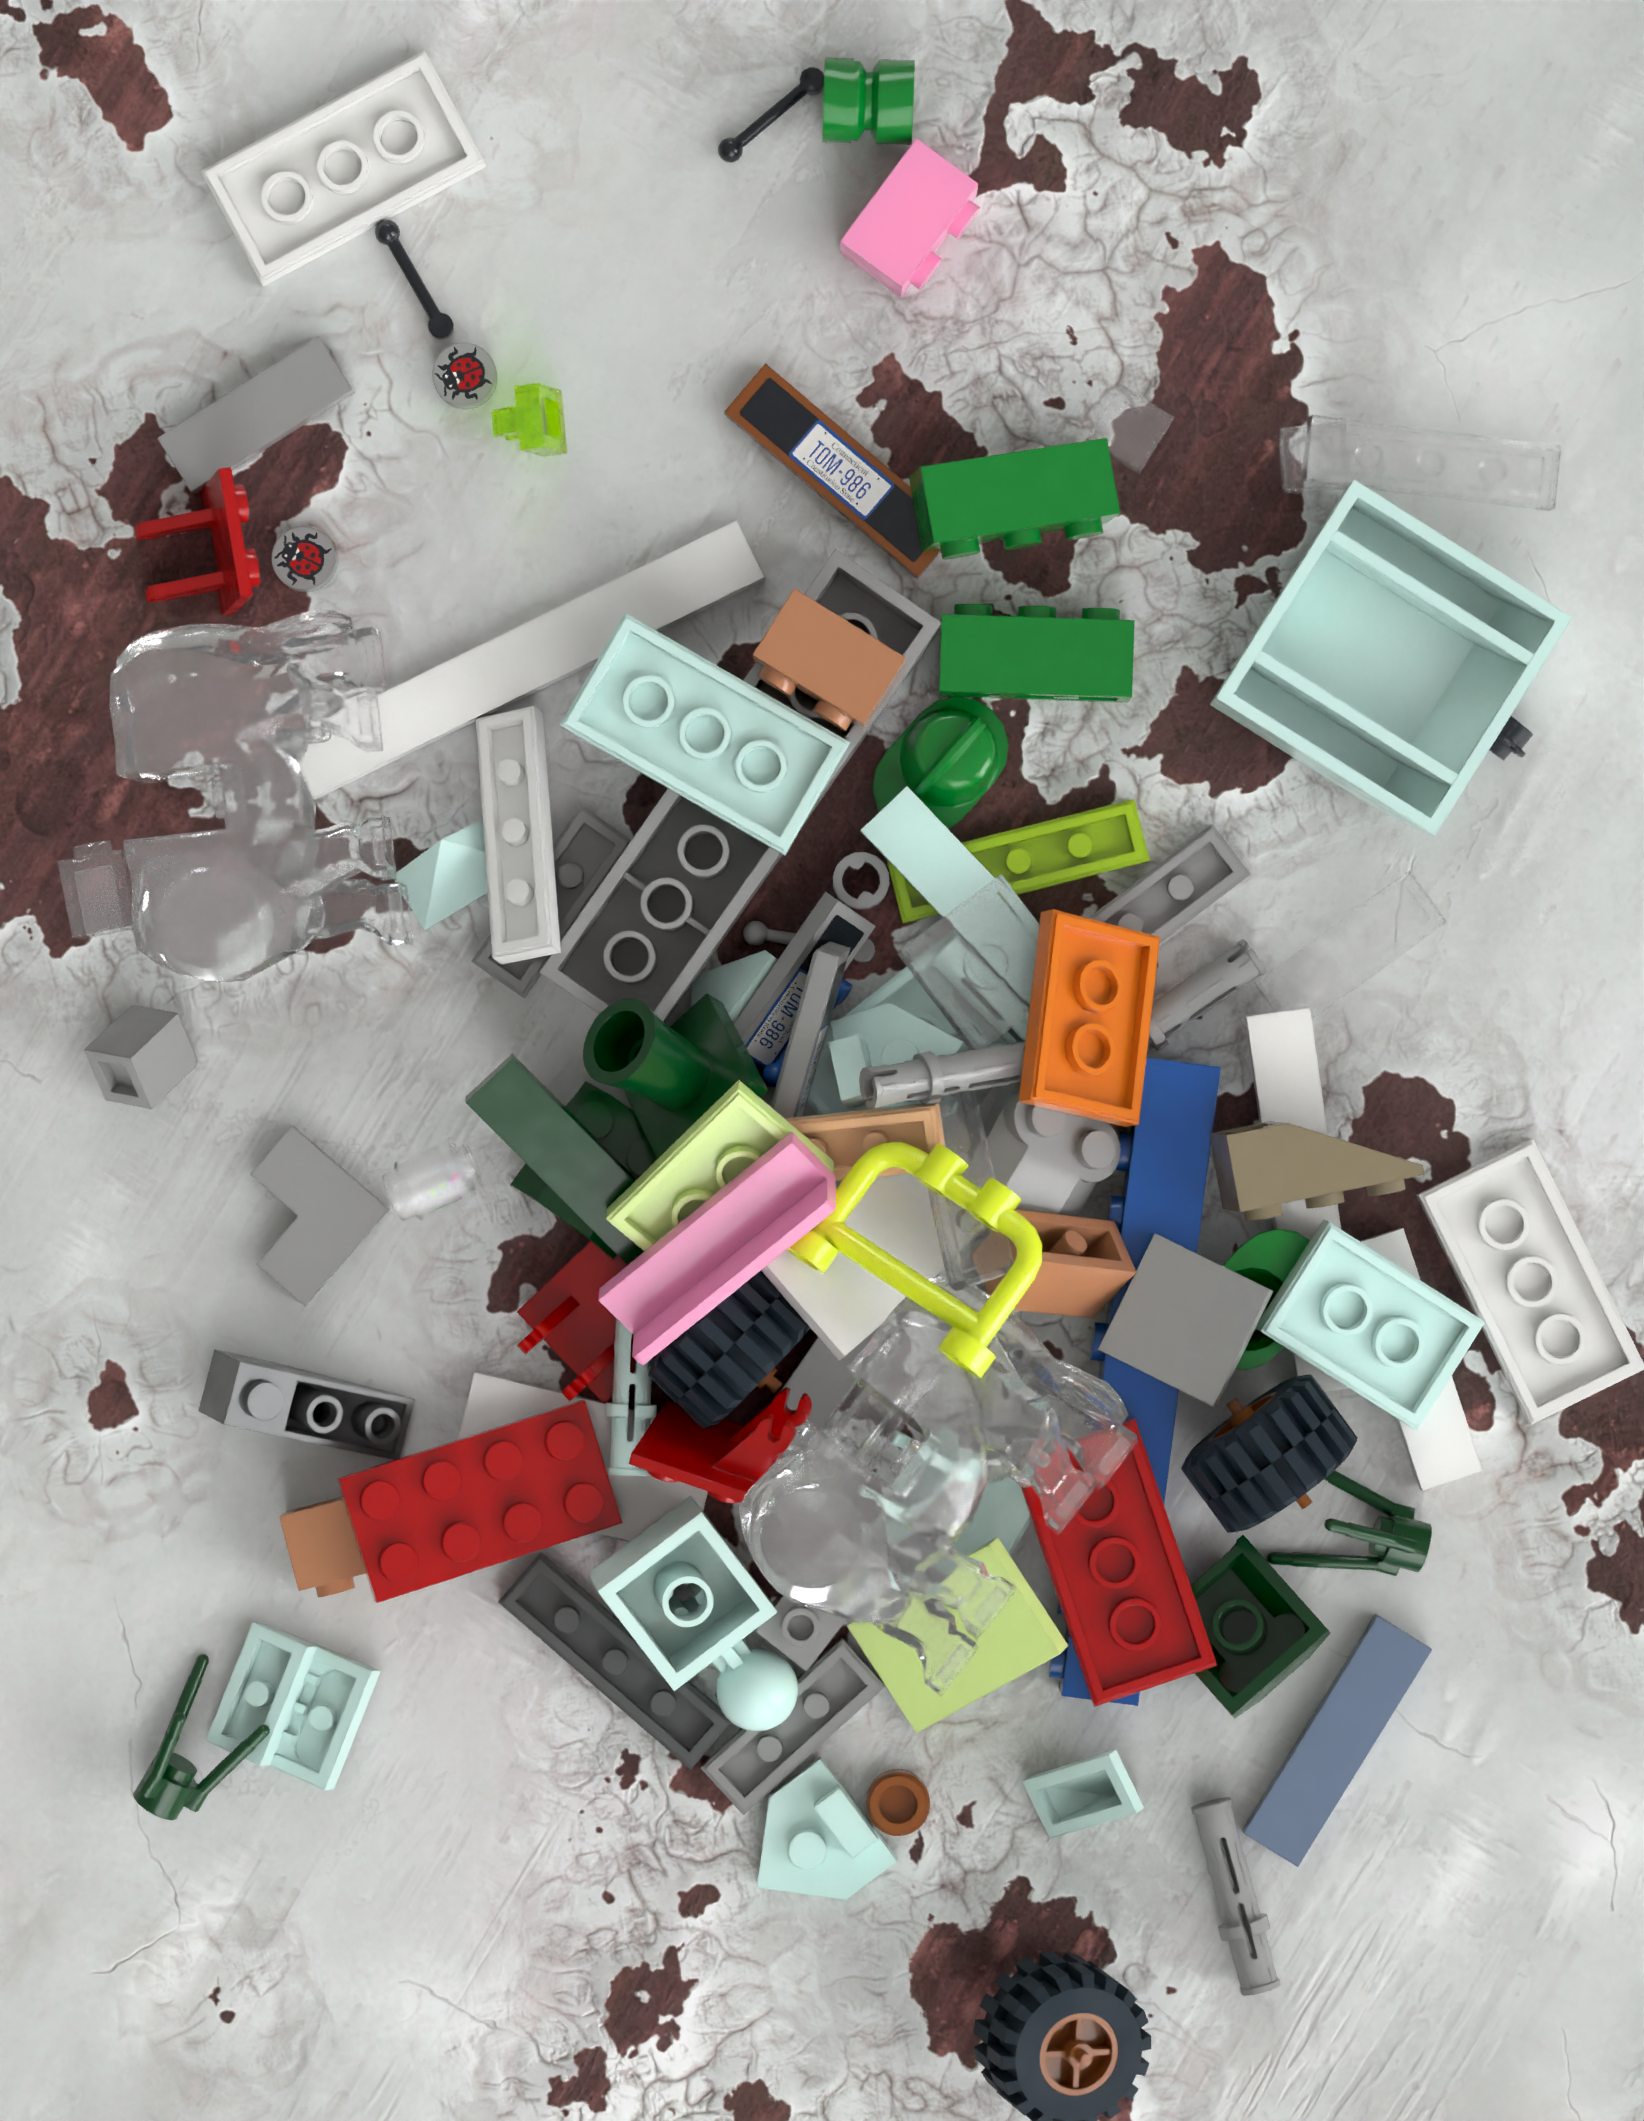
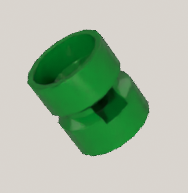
[822,57,915,145]

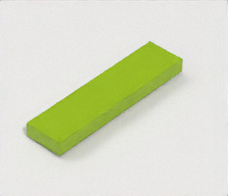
[887,799,1150,924]

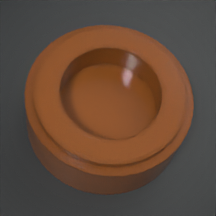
[866,1769,930,1836]

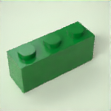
[909,438,1120,560]
[938,604,1135,703]

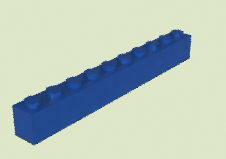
[1049,1057,1221,1706]

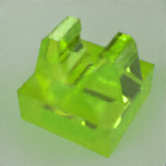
[491,383,567,457]

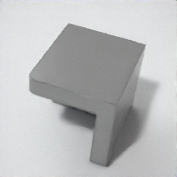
[84,1005,197,1109]

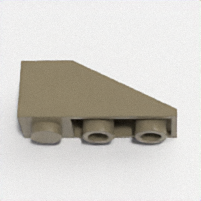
[1209,1121,1425,1221]

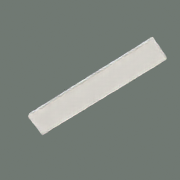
[1244,1006,1348,1392]

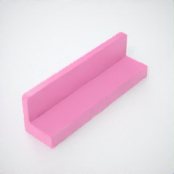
[598,1132,836,1365]

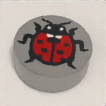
[432,343,497,409]
[272,526,338,592]

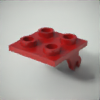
[134,467,260,616]
[517,1242,636,1404]
[629,1387,812,1506]

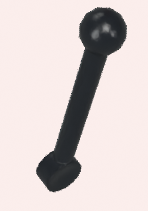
[718,67,824,163]
[375,220,454,340]

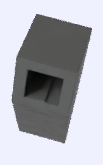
[198,1349,415,1460]

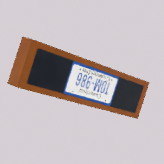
[724,363,941,579]

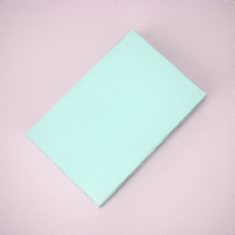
[1255,1219,1485,1430]

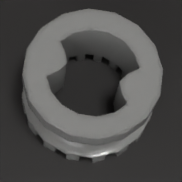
[833,852,890,910]

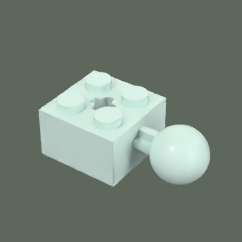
[589,1496,798,1731]

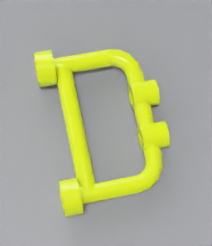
[787,1142,1042,1379]

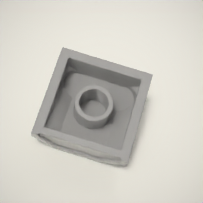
[962,1082,1121,1217]

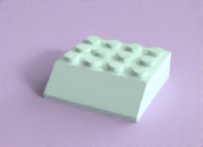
[1210,480,1573,837]

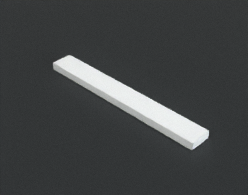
[279,520,765,802]

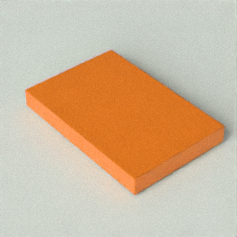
[1018,909,1160,1127]

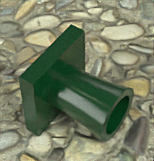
[583,993,768,1159]

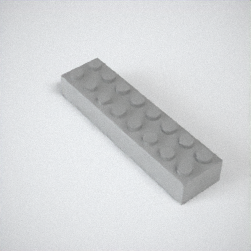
[539,549,941,1023]

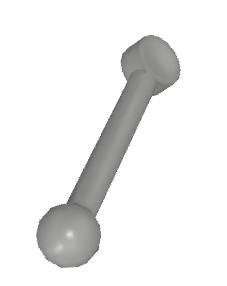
[743,921,875,963]

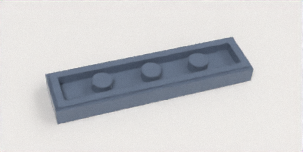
[1242,1614,1432,1867]

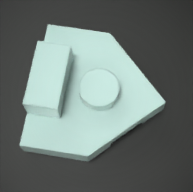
[828,1003,969,1111]
[757,1757,897,1900]

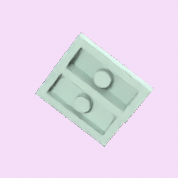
[206,1622,381,1790]

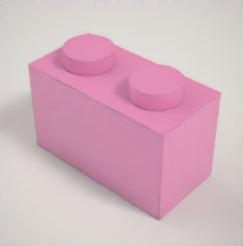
[840,138,980,298]

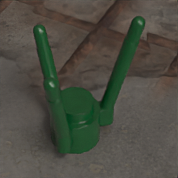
[1267,1470,1432,1576]
[133,1654,270,1820]

